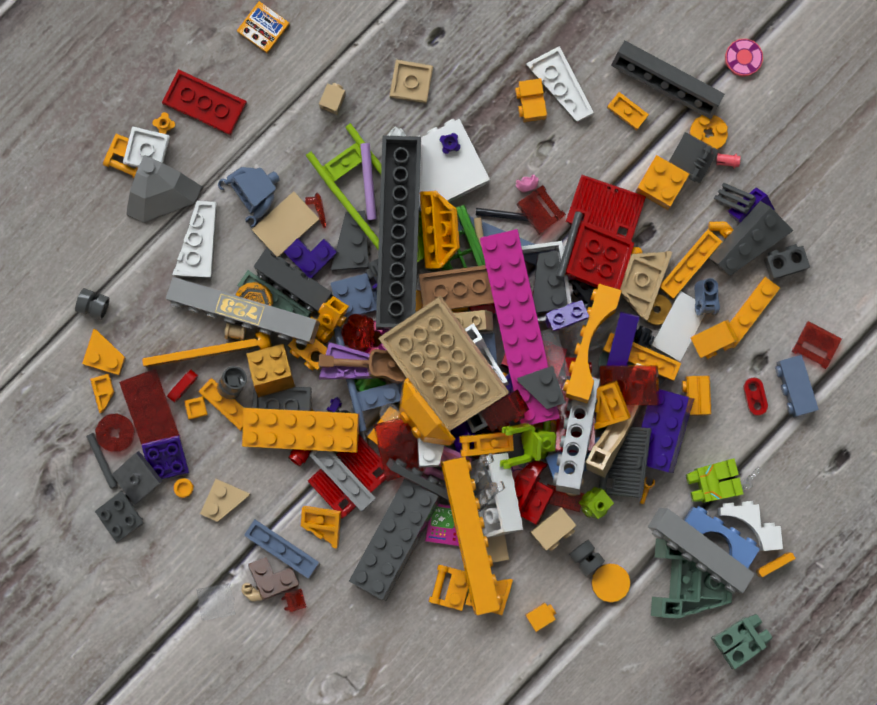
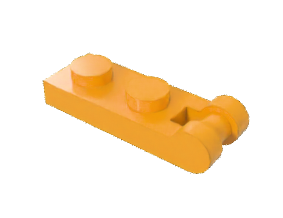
[459,432,514,456]

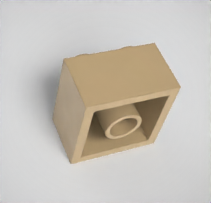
[529,507,576,551]

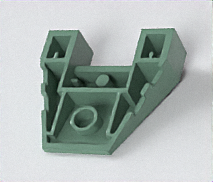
[651,538,732,619]

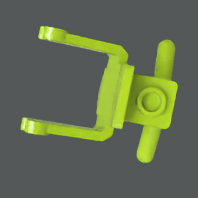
[500,421,556,469]

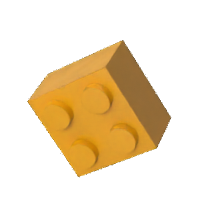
[635,155,689,210]

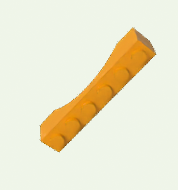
[563,284,622,404]

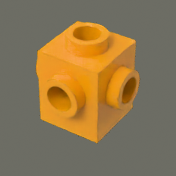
[317,296,349,331]

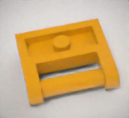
[103,133,138,178]
[428,564,468,611]

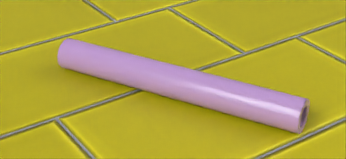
[360,143,377,220]

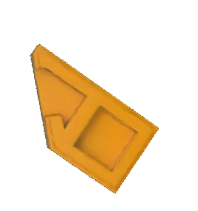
[90,374,115,413]

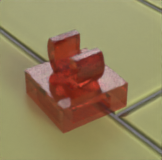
[281,589,307,612]

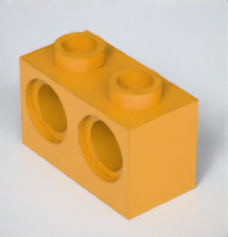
[288,338,327,371]

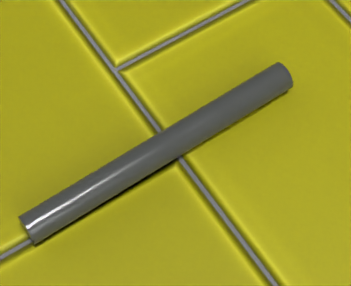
[556,212,583,280]

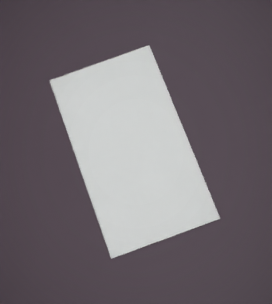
[652,291,707,361]

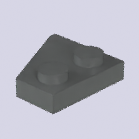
[517,366,566,410]

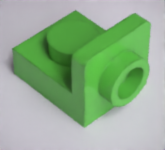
[354,378,386,392]

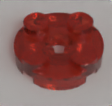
[342,314,375,352]
[95,413,135,452]

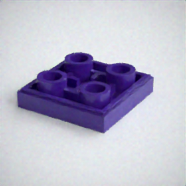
[142,435,189,479]

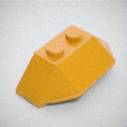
[420,191,460,268]
[399,378,455,446]

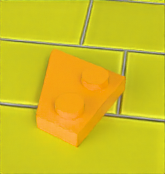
[594,381,631,430]
[301,506,341,549]

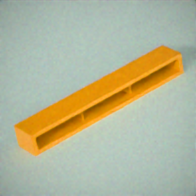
[441,457,501,615]

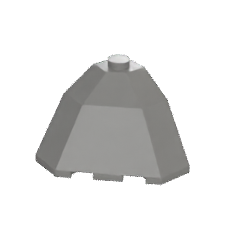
[126,155,202,223]

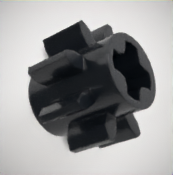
[633,326,655,347]

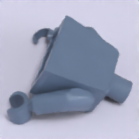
[218,167,280,227]

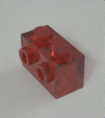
[480,389,529,431]

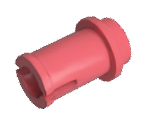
[716,153,740,169]

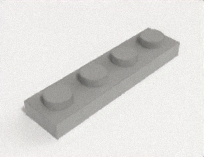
[309,450,376,512]

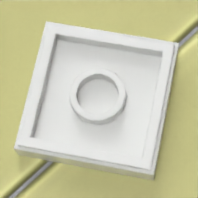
[123,126,170,168]

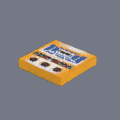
[237,1,290,54]

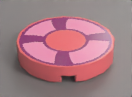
[725,39,763,77]

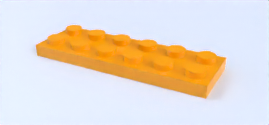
[242,408,359,453]

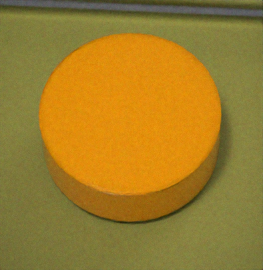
[174,478,194,498]

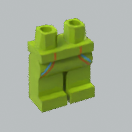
[686,458,744,503]

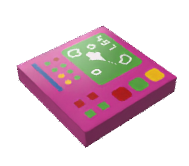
[425,504,459,546]

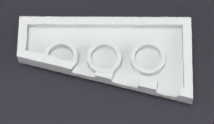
[172,201,217,278]

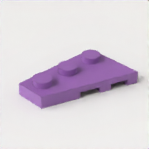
[319,342,372,380]

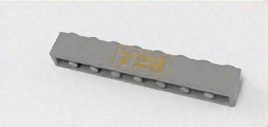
[166,277,320,346]

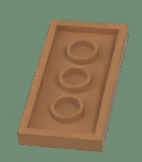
[419,265,494,310]

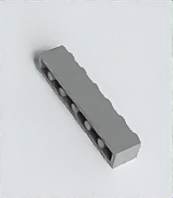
[648,508,755,594]

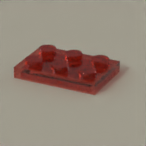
[600,365,659,405]
[374,418,424,481]

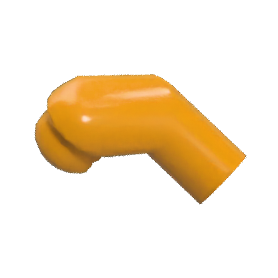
[708,221,733,239]

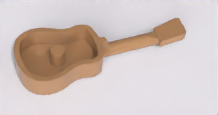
[318,349,407,384]

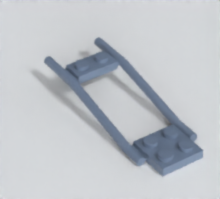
[330,273,403,432]

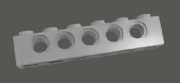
[553,378,600,495]

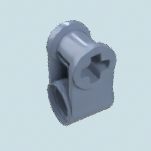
[694,278,720,315]

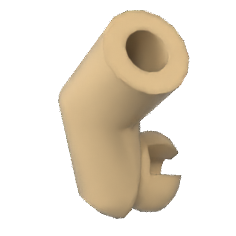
[241,583,262,602]

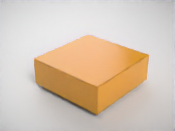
[184,396,208,420]

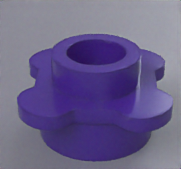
[439,133,460,154]

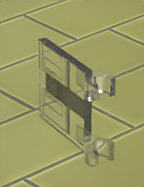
[469,453,505,512]

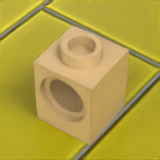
[319,83,346,115]

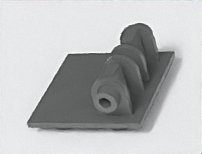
[669,132,718,183]
[95,490,144,543]

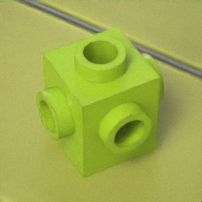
[579,487,614,519]

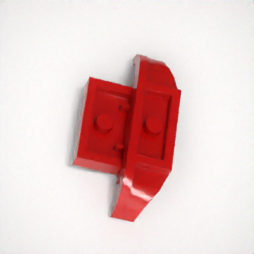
[514,460,555,525]

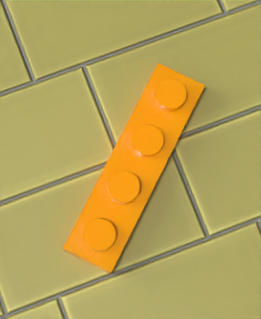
[660,229,722,299]
[729,277,780,349]
[602,333,681,381]

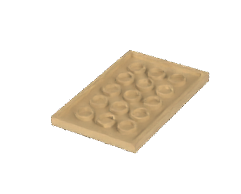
[379,296,509,431]

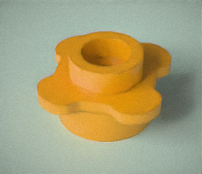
[152,112,175,134]

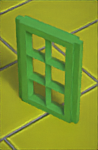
[441,205,486,271]

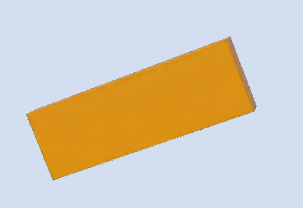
[198,378,244,431]

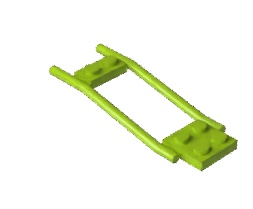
[305,123,425,262]

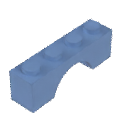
[684,506,760,568]

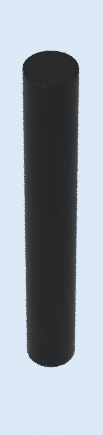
[475,208,533,222]

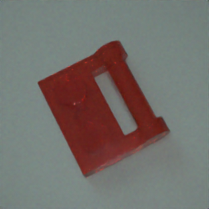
[516,185,566,235]
[791,321,842,369]

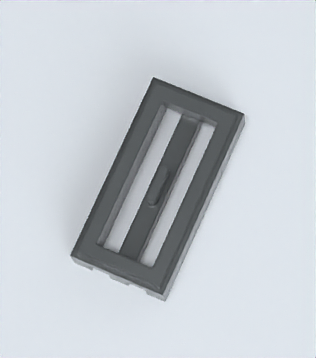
[714,183,756,214]

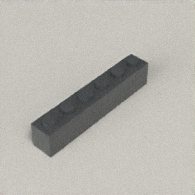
[611,40,725,119]

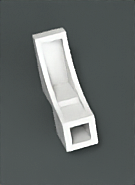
[718,501,783,551]

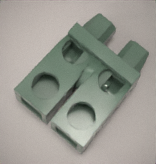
[711,614,773,670]

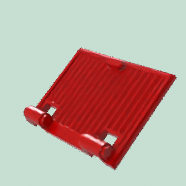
[565,175,646,241]
[308,434,393,519]

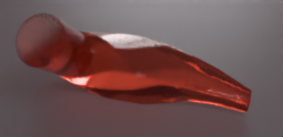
[305,193,326,228]

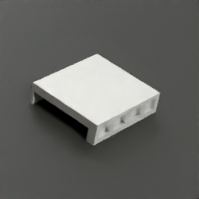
[418,119,490,213]

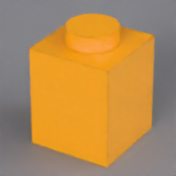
[525,602,556,632]

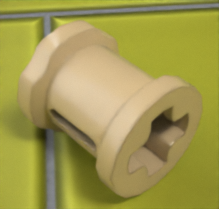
[225,322,246,341]

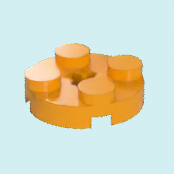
[689,115,728,149]

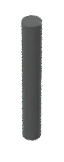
[86,433,117,488]

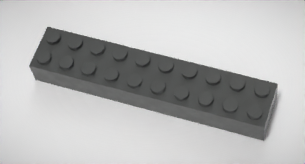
[376,135,421,330]

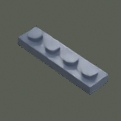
[244,519,319,578]

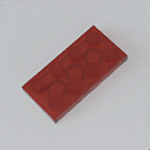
[119,369,182,445]

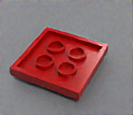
[565,221,634,290]

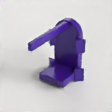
[326,397,342,412]

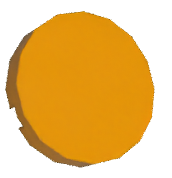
[591,563,630,602]

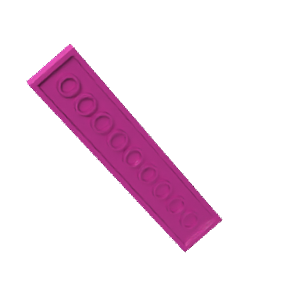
[480,229,560,425]

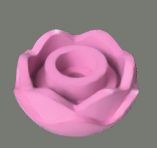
[515,175,539,192]

